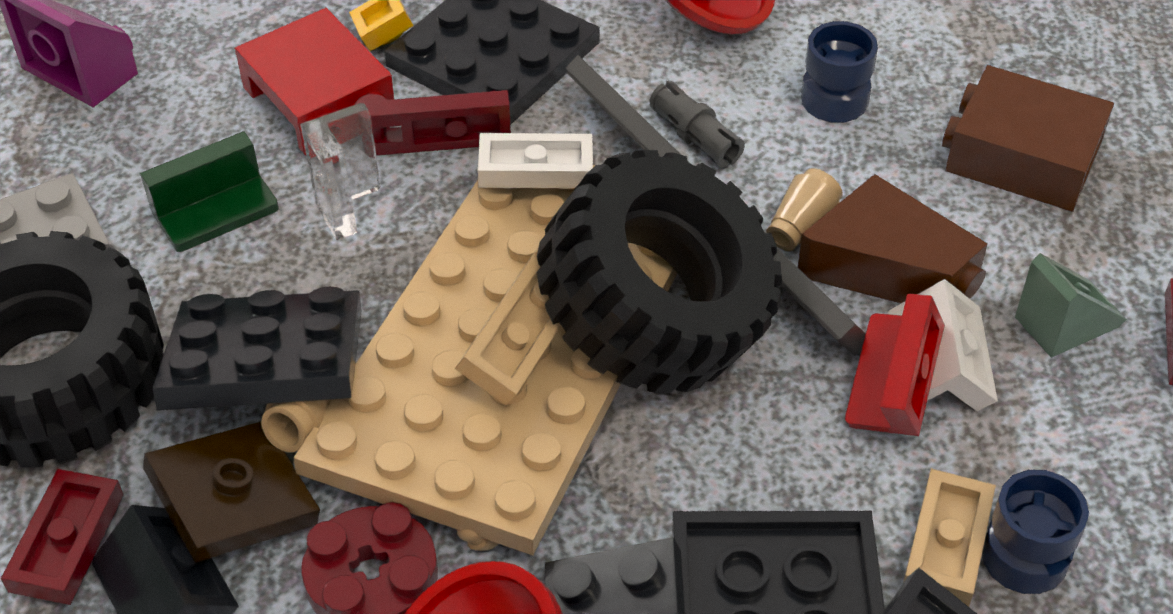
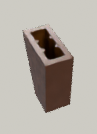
[798,174,988,303]

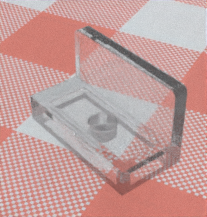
[301,103,380,240]

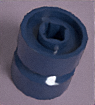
[801,21,878,123]
[982,470,1089,594]

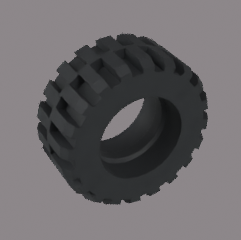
[537,150,782,394]
[0,231,164,468]

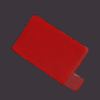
[845,294,945,436]

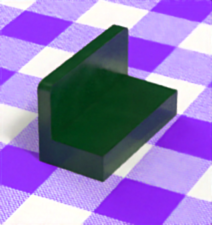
[140,131,279,252]

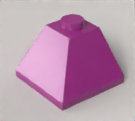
[0,0,138,108]

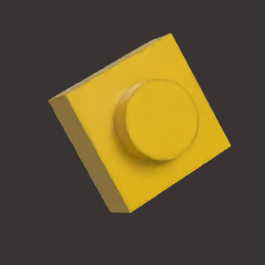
[349,0,414,52]

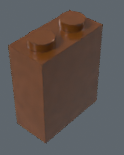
[942,65,1114,212]

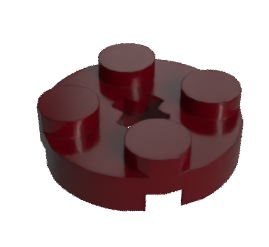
[301,502,438,614]

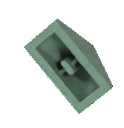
[1015,253,1127,358]

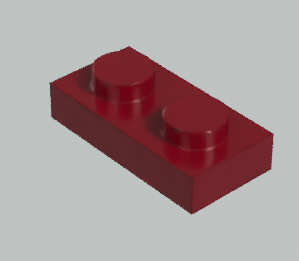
[1,469,124,605]

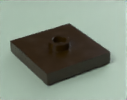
[143,421,320,563]

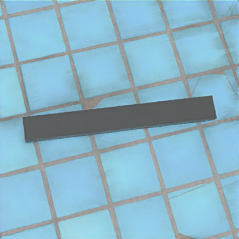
[566,55,866,357]

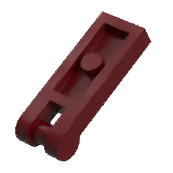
[355,90,511,156]

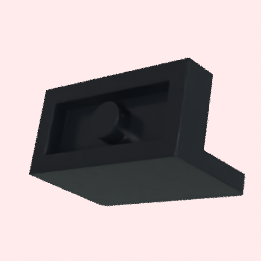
[92,505,239,614]

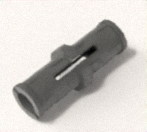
[649,80,745,168]

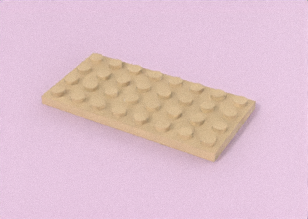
[293,165,677,555]

